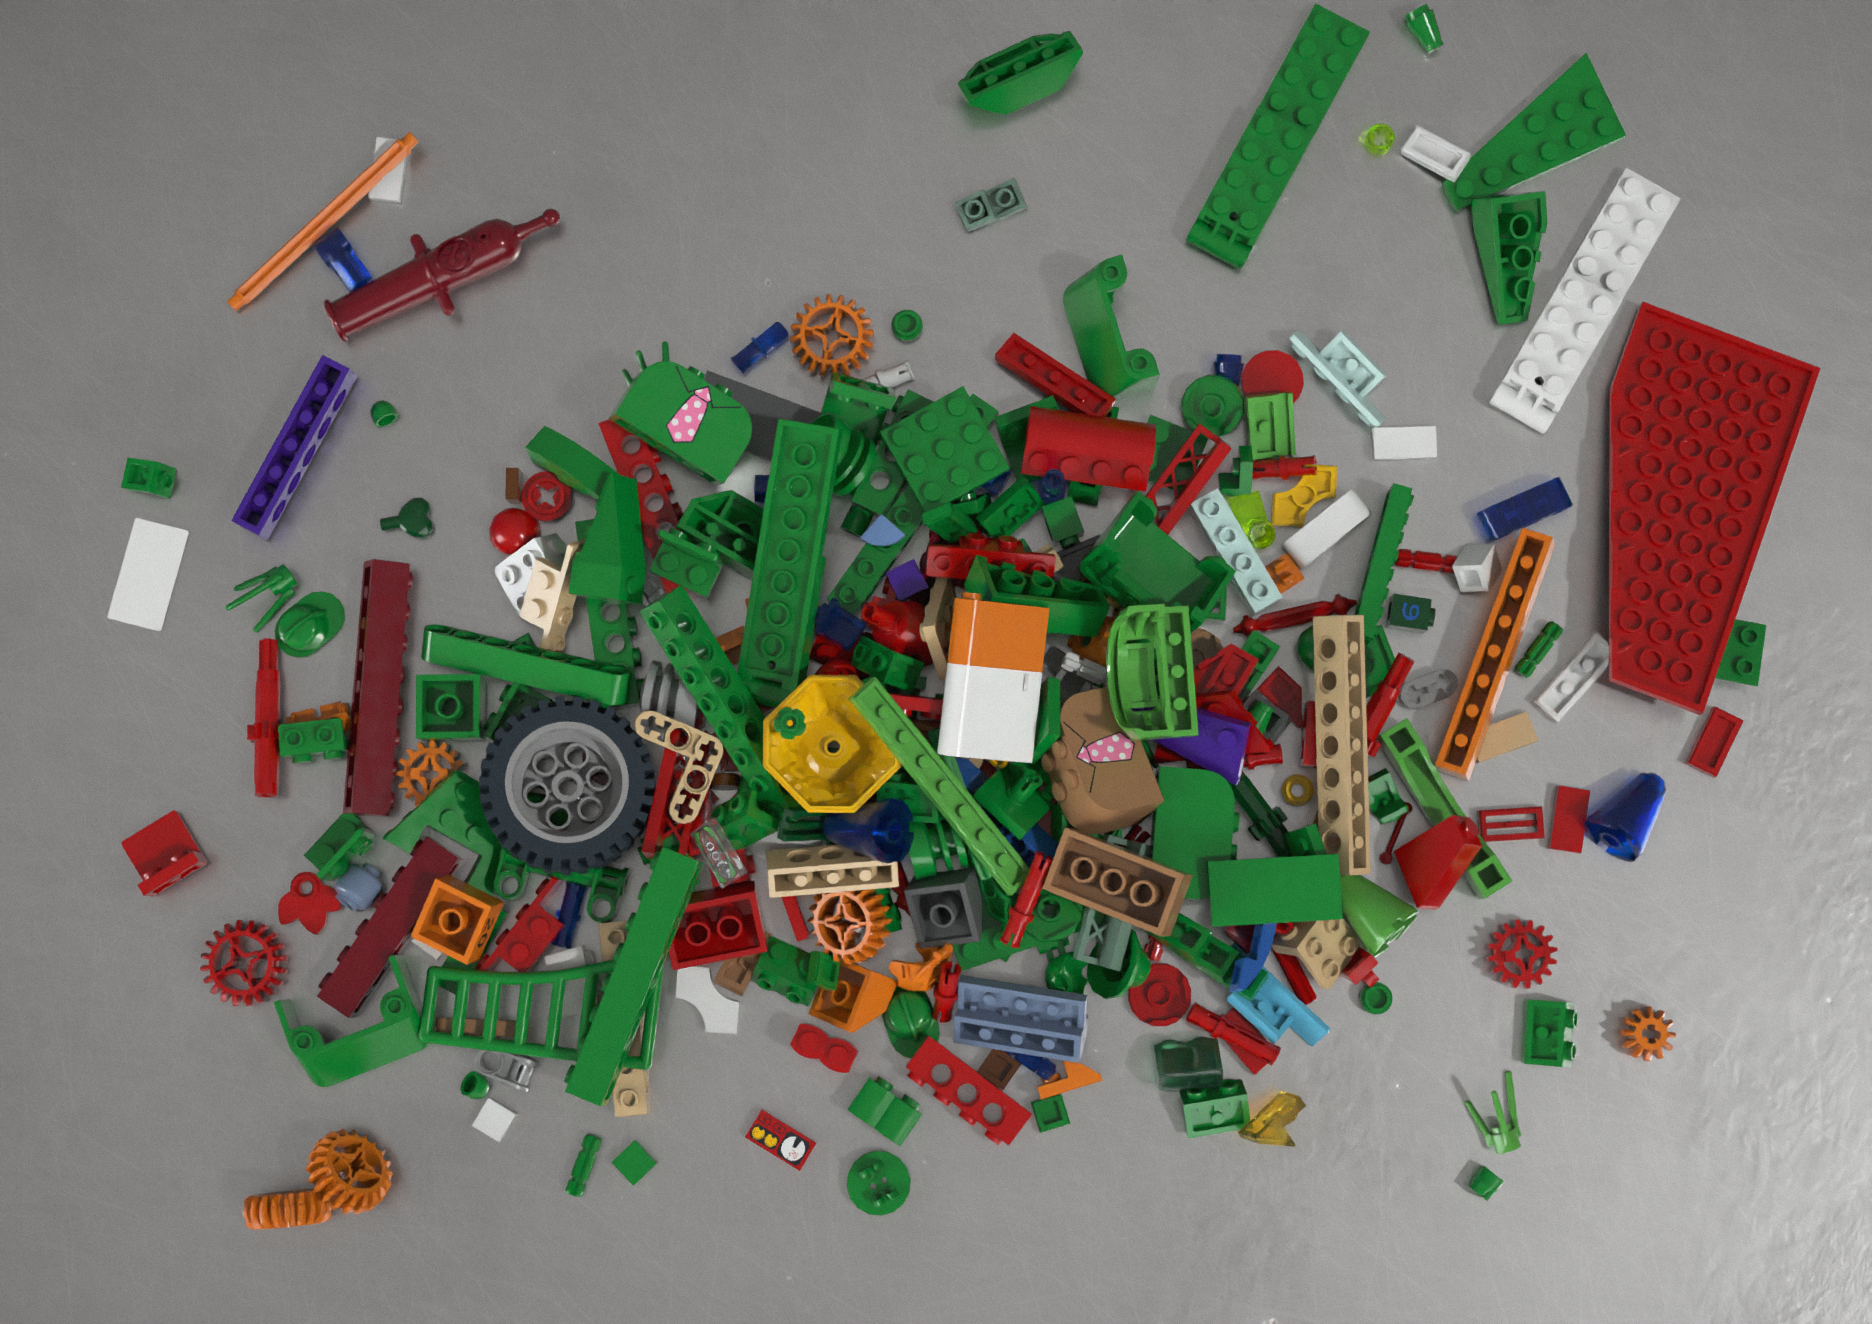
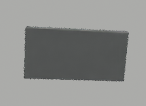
[704,370,821,462]

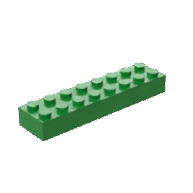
[1354,483,1414,646]

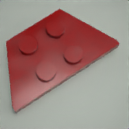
[1154,690,1274,763]

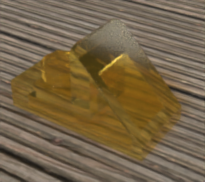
[1238,1091,1306,1147]

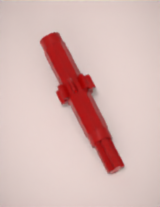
[247,638,283,798]
[1366,652,1414,757]

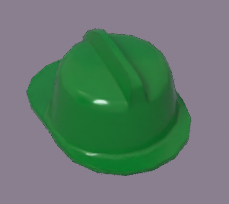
[275,591,345,658]
[881,985,940,1058]

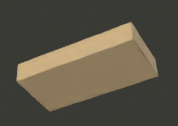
[1476,711,1538,763]

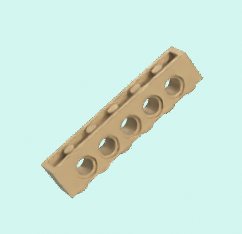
[599,921,651,1117]

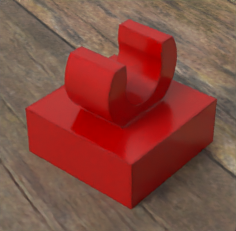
[1341,947,1379,988]

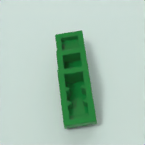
[1141,913,1269,1002]

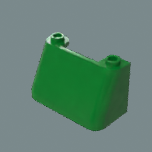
[1063,254,1160,401]
[1080,491,1236,633]

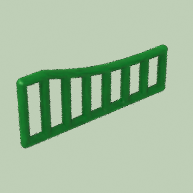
[419,959,664,1070]

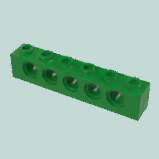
[575,519,644,710]

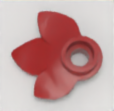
[278,872,341,935]

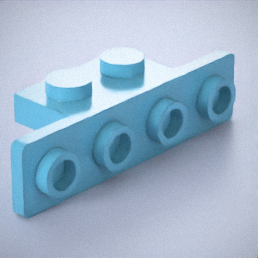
[1226,943,1330,1046]

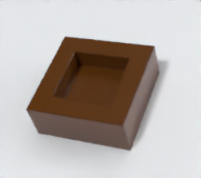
[505,468,523,504]
[977,1049,1021,1090]

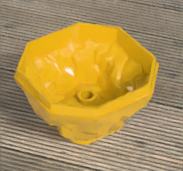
[763,675,901,813]

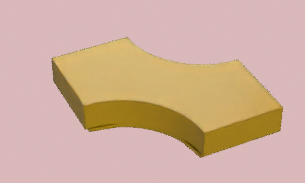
[1271,464,1337,528]

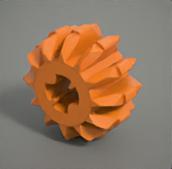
[1619,1006,1676,1061]

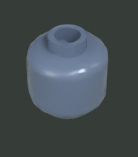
[334,863,383,912]

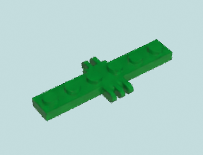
[952,901,1107,971]

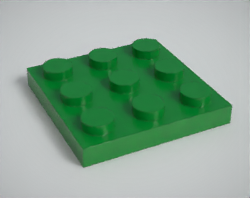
[880,386,1010,512]

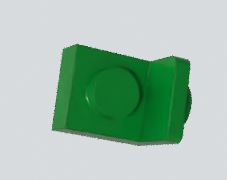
[1218,446,1253,496]
[121,457,176,498]

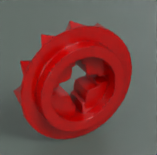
[521,471,572,522]

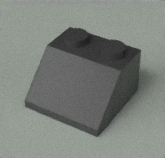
[904,867,982,949]

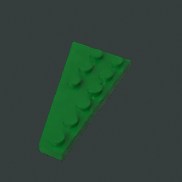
[1442,52,1626,213]

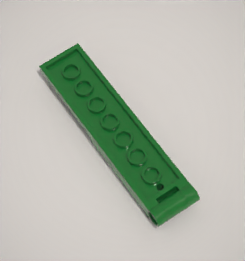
[1186,3,1370,270]
[737,419,843,708]

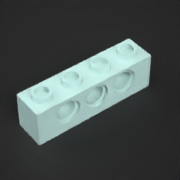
[1188,488,1282,617]

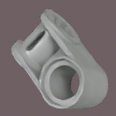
[474,1050,540,1093]

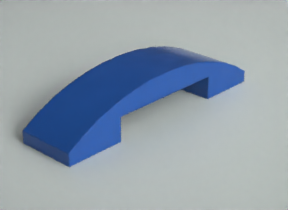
[1229,923,1277,993]

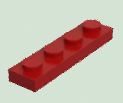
[995,332,1116,417]

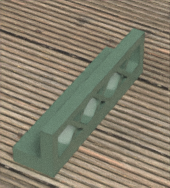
[1072,834,1153,971]

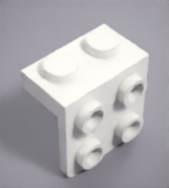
[495,533,566,621]

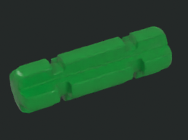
[1515,621,1563,678]
[565,1134,602,1197]

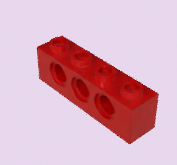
[906,1035,1032,1146]

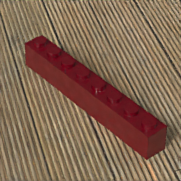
[343,559,413,817]

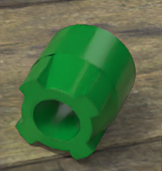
[840,505,873,538]
[1469,1165,1504,1201]

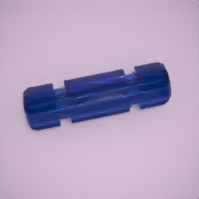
[1004,1051,1056,1080]

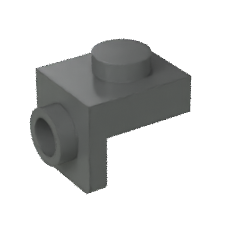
[1242,690,1292,744]

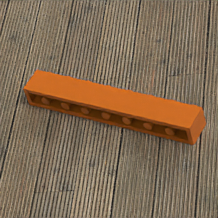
[1435,527,1555,781]

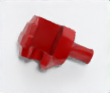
[861,600,933,667]

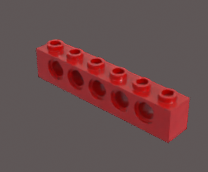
[598,419,693,594]

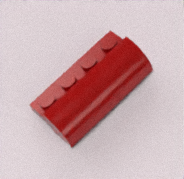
[1021,406,1156,492]

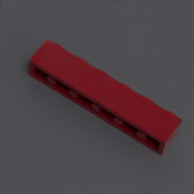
[317,837,463,1018]

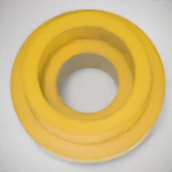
[1281,774,1314,806]

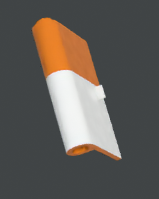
[937,592,1049,763]

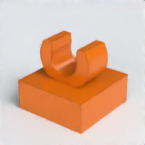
[1265,552,1305,594]

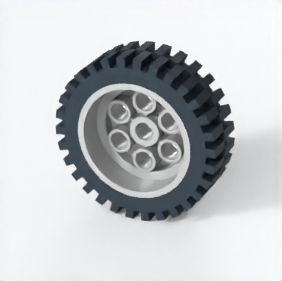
[479,696,655,875]

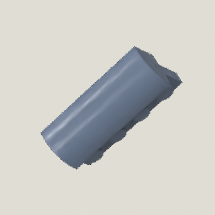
[953,975,1089,1063]

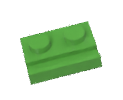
[1245,391,1296,460]

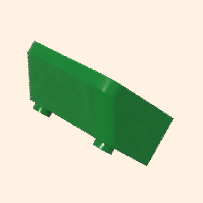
[273,955,430,1087]

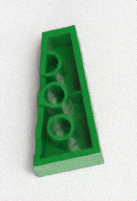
[964,555,1110,637]

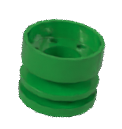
[810,412,876,496]
[901,818,969,880]

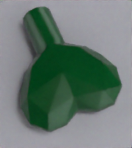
[380,497,433,538]

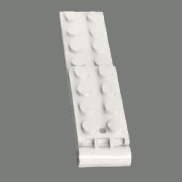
[1489,167,1681,434]

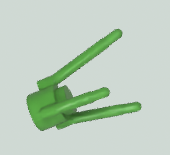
[1465,1070,1522,1154]

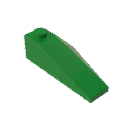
[568,473,646,604]

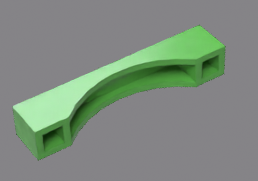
[1376,718,1512,899]

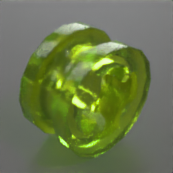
[1365,123,1395,155]
[1244,517,1276,549]

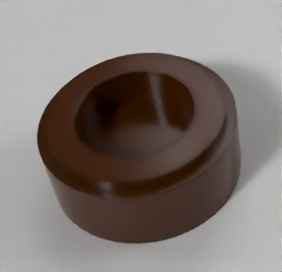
[709,773,741,791]

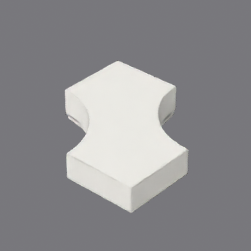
[675,967,740,1034]

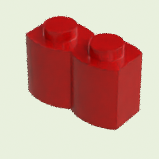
[790,1023,859,1073]

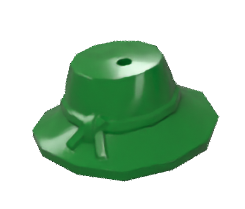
[1087,929,1151,999]

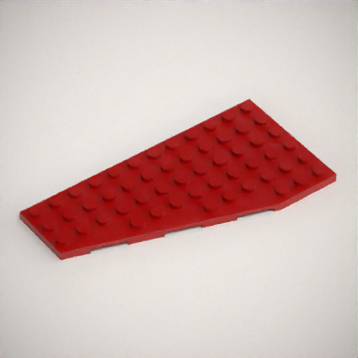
[1609,301,1821,715]

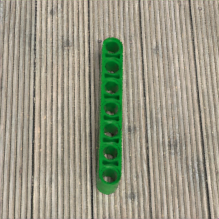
[421,624,629,705]

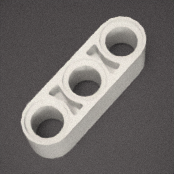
[1282,489,1372,570]

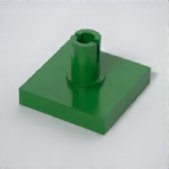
[1032,677,1061,764]
[973,762,1054,840]

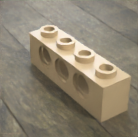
[766,840,899,898]

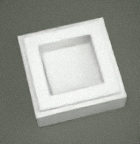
[472,1098,517,1142]

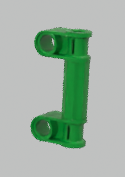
[494,847,630,924]

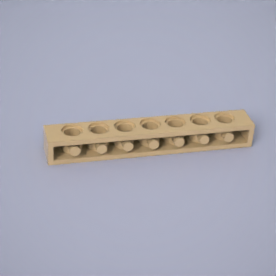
[1313,615,1371,875]

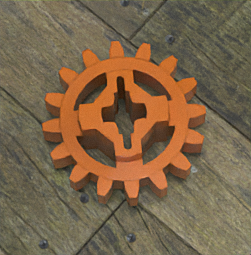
[396,740,467,806]

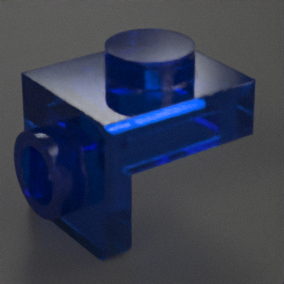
[815,597,866,652]

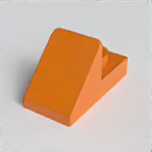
[1036,1060,1103,1099]

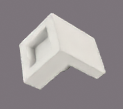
[1452,544,1502,592]

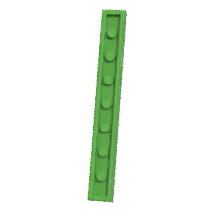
[848,677,1030,895]

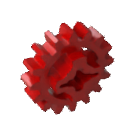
[1486,919,1558,989]

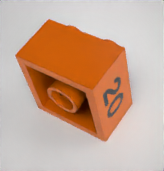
[411,875,504,965]

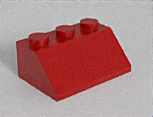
[669,880,768,970]

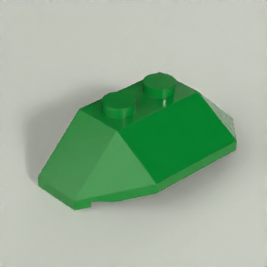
[958,31,1083,115]
[676,490,764,579]

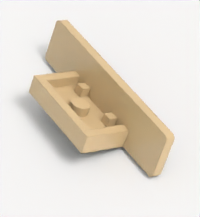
[519,539,586,652]

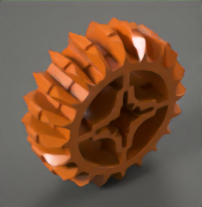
[790,294,874,378]
[807,889,892,964]
[305,1129,393,1215]
[243,1189,332,1230]

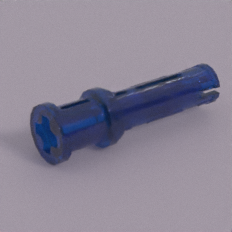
[1037,469,1066,506]

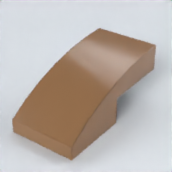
[714,931,772,996]

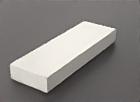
[1532,632,1609,723]

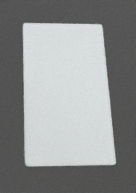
[107,518,189,631]

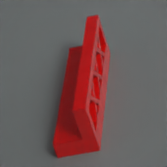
[1145,423,1232,535]
[641,729,711,859]

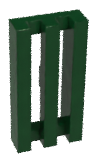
[777,807,836,842]

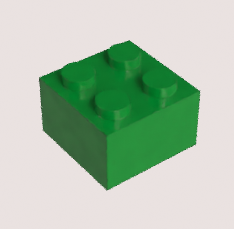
[416,674,486,741]

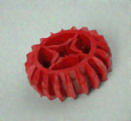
[200,920,288,1006]

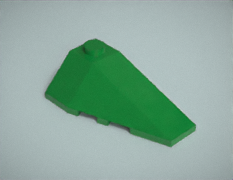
[1471,191,1548,325]

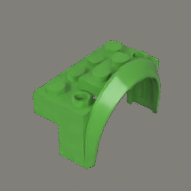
[1106,604,1199,741]

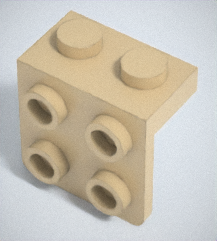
[1272,918,1360,989]

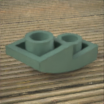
[955,178,1028,232]

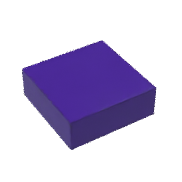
[886,559,928,601]

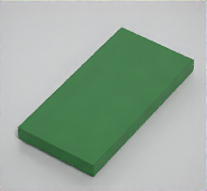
[1207,854,1343,927]

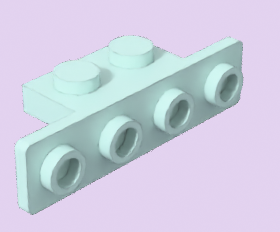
[1289,330,1387,428]

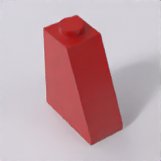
[1394,815,1482,910]

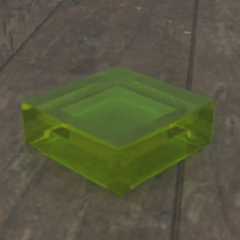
[1228,490,1268,529]

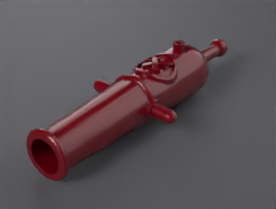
[324,209,560,342]

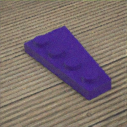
[1132,697,1251,785]

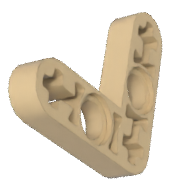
[634,710,723,824]

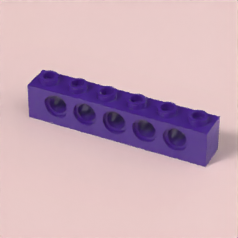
[231,354,357,541]

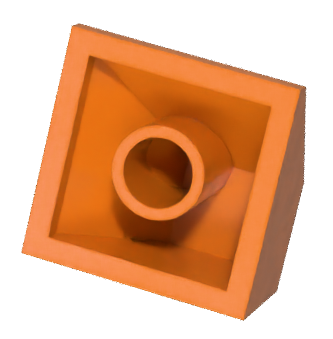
[808,955,898,1033]

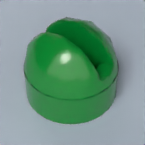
[370,400,398,428]
[461,1071,489,1099]

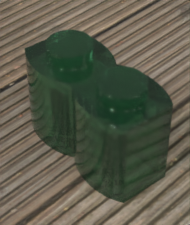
[1153,1037,1223,1092]

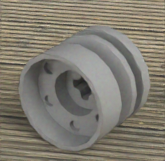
[639,660,702,734]

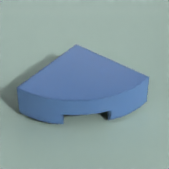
[860,514,905,546]

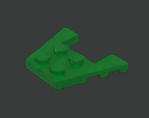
[382,770,502,896]

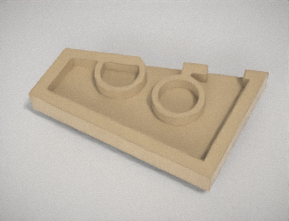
[920,577,957,680]

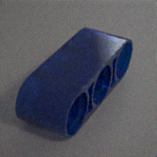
[1477,477,1573,542]

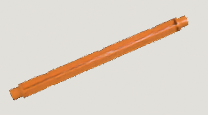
[227,131,419,311]

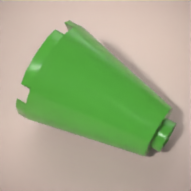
[1340,875,1419,958]

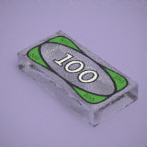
[690,817,748,889]

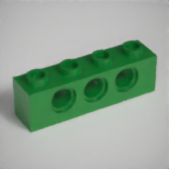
[849,389,934,518]

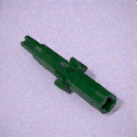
[1226,771,1292,857]

